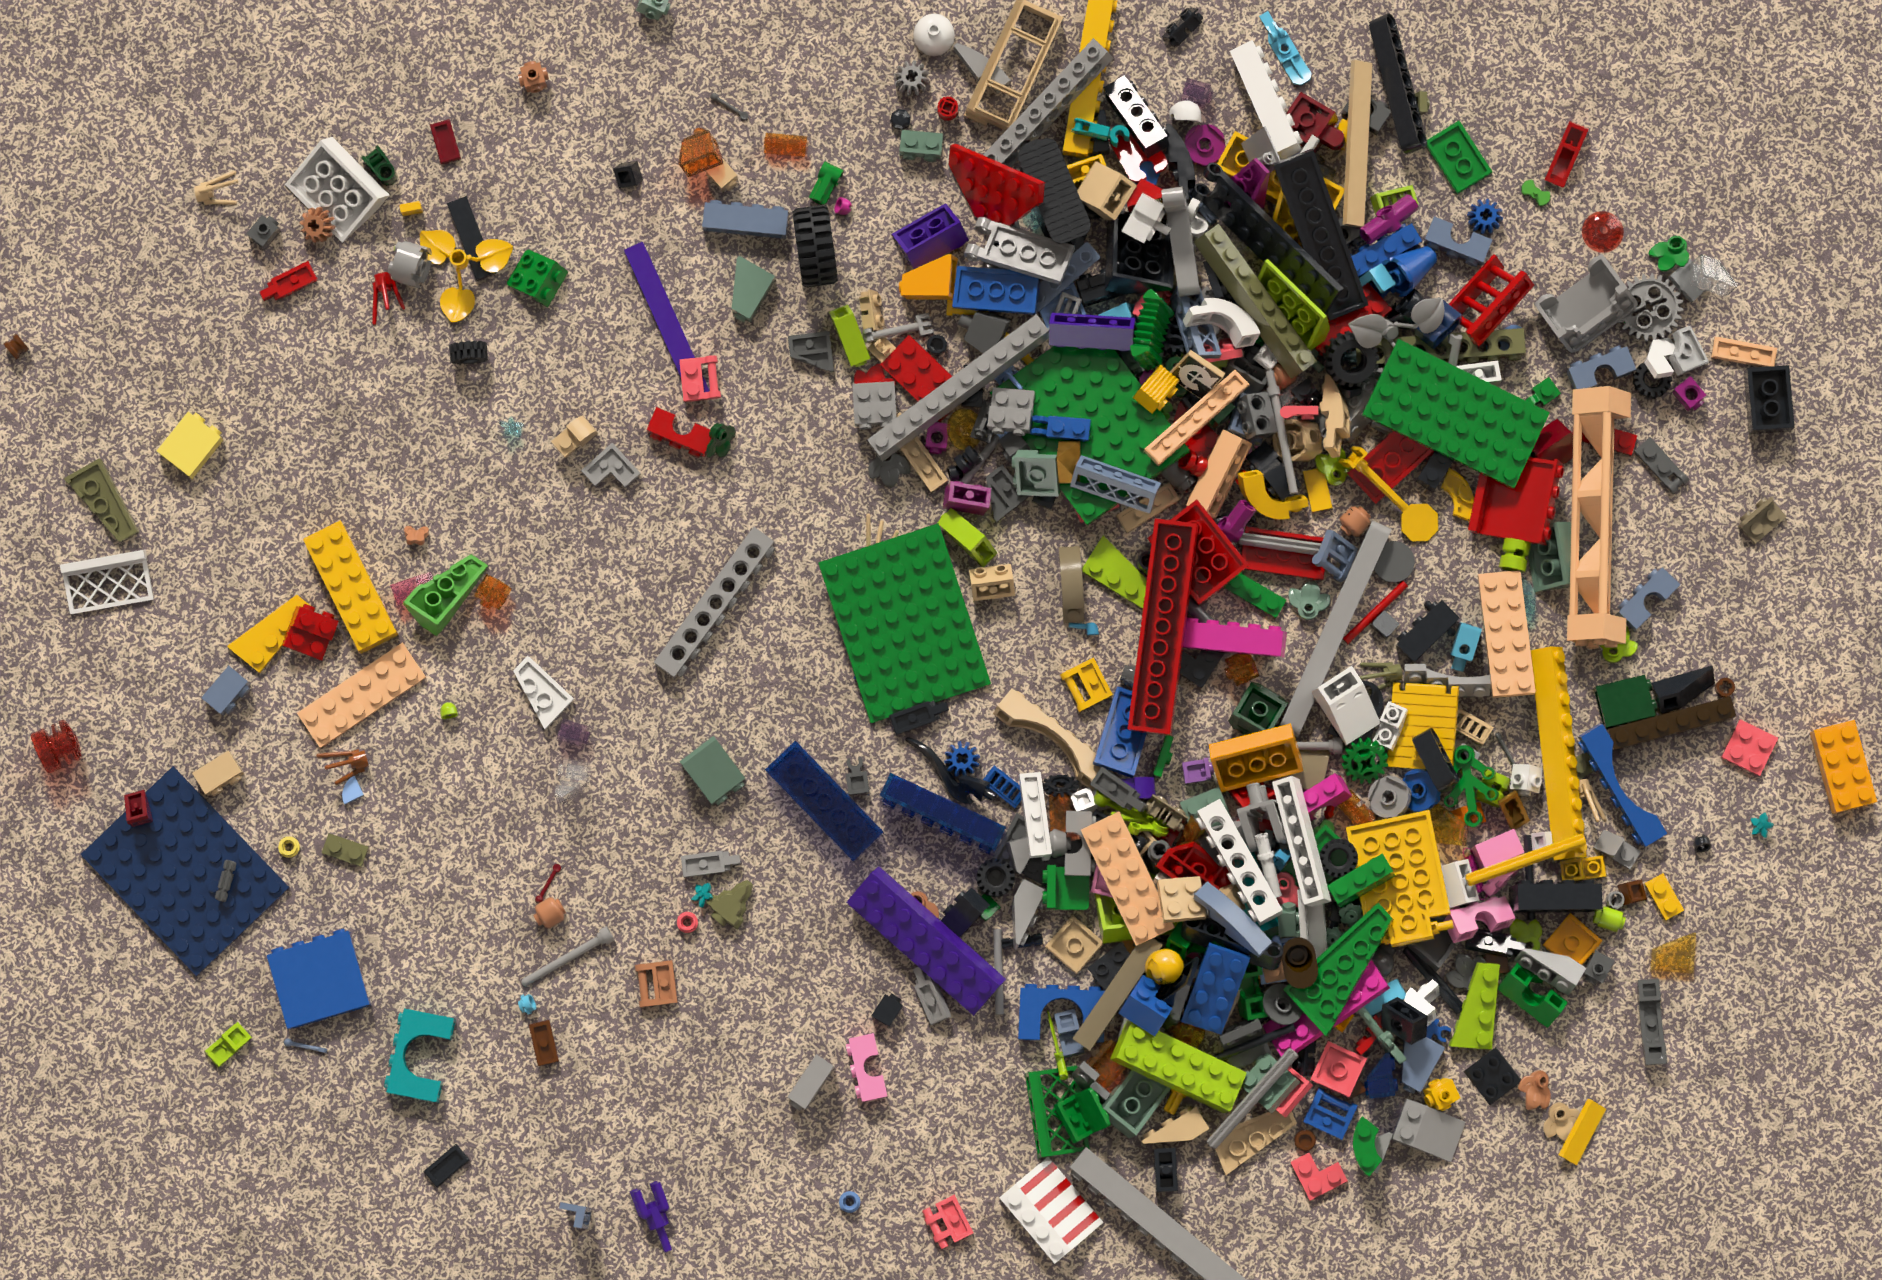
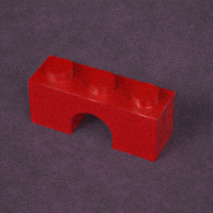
[646,407,711,458]

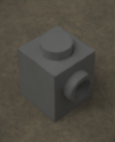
[246,215,281,250]
[998,432,1031,462]
[1583,951,1614,986]

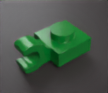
[1525,377,1561,406]

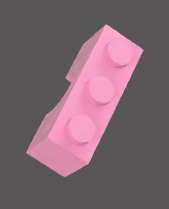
[1443,896,1515,943]
[846,1033,888,1102]

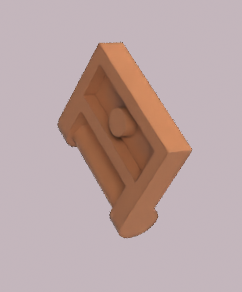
[635,960,678,1008]

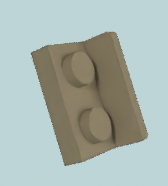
[1738,496,1787,545]

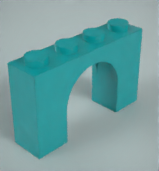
[384,1008,456,1103]

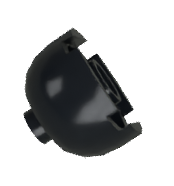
[1387,288,1425,330]

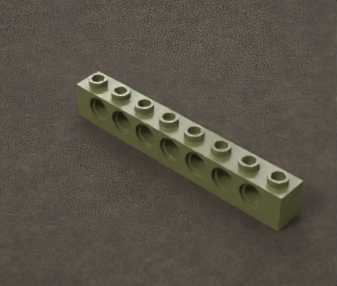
[1355,328,1526,368]

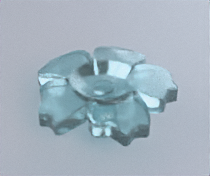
[1022,206,1045,230]

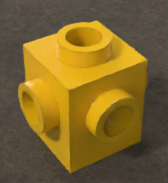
[1422,1078,1461,1111]

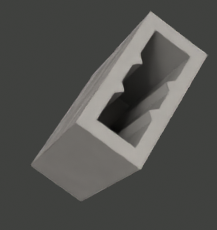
[788,1054,835,1111]

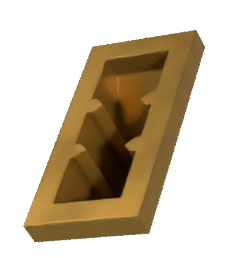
[1056,441,1080,484]
[1498,790,1530,830]

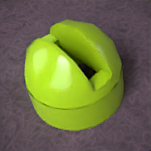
[440,702,458,719]

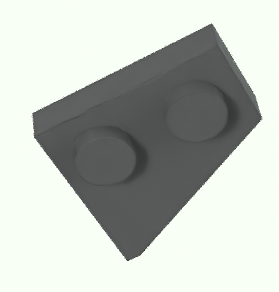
[788,331,834,372]
[986,465,1028,523]

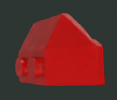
[1156,841,1230,890]

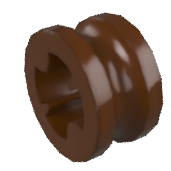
[1715,678,1735,697]

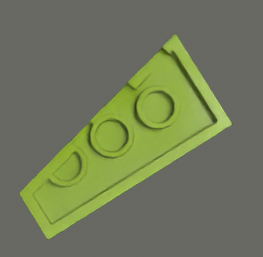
[1082,535,1147,609]
[1448,962,1500,1050]

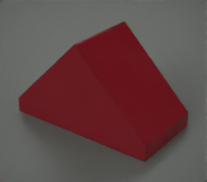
[124,789,153,827]

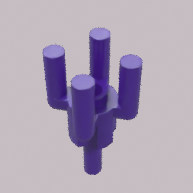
[629,1181,672,1252]

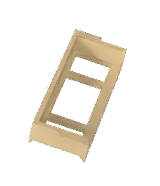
[964,0,1064,131]

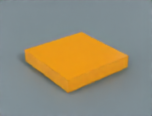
[1543,913,1603,965]

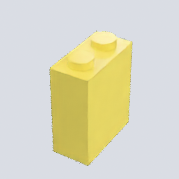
[157,412,223,479]

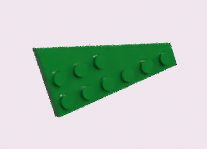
[1283,903,1394,1037]

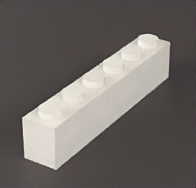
[1230,40,1303,161]
[1272,776,1331,907]

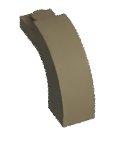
[1058,546,1084,623]

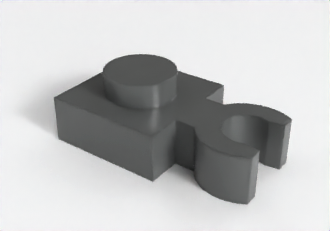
[846,757,870,795]

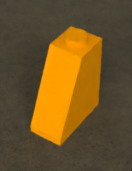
[899,254,958,300]

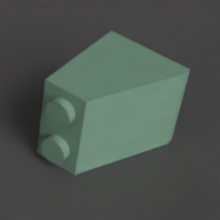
[680,736,746,806]

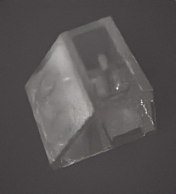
[555,759,592,805]

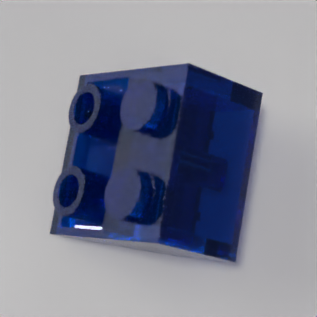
[1364,1053,1398,1100]

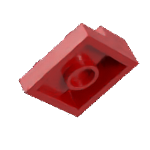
[282,604,339,661]

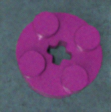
[1184,124,1225,167]

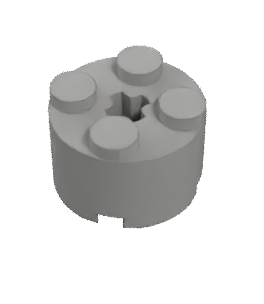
[388,241,432,288]

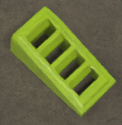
[1370,185,1419,216]

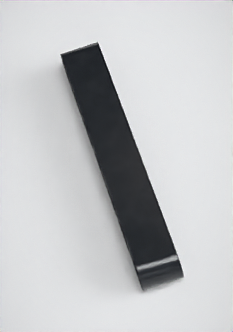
[1369,13,1427,155]

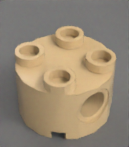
[1273,419,1323,462]

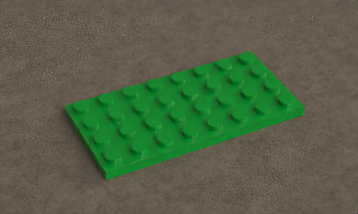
[1362,339,1550,489]

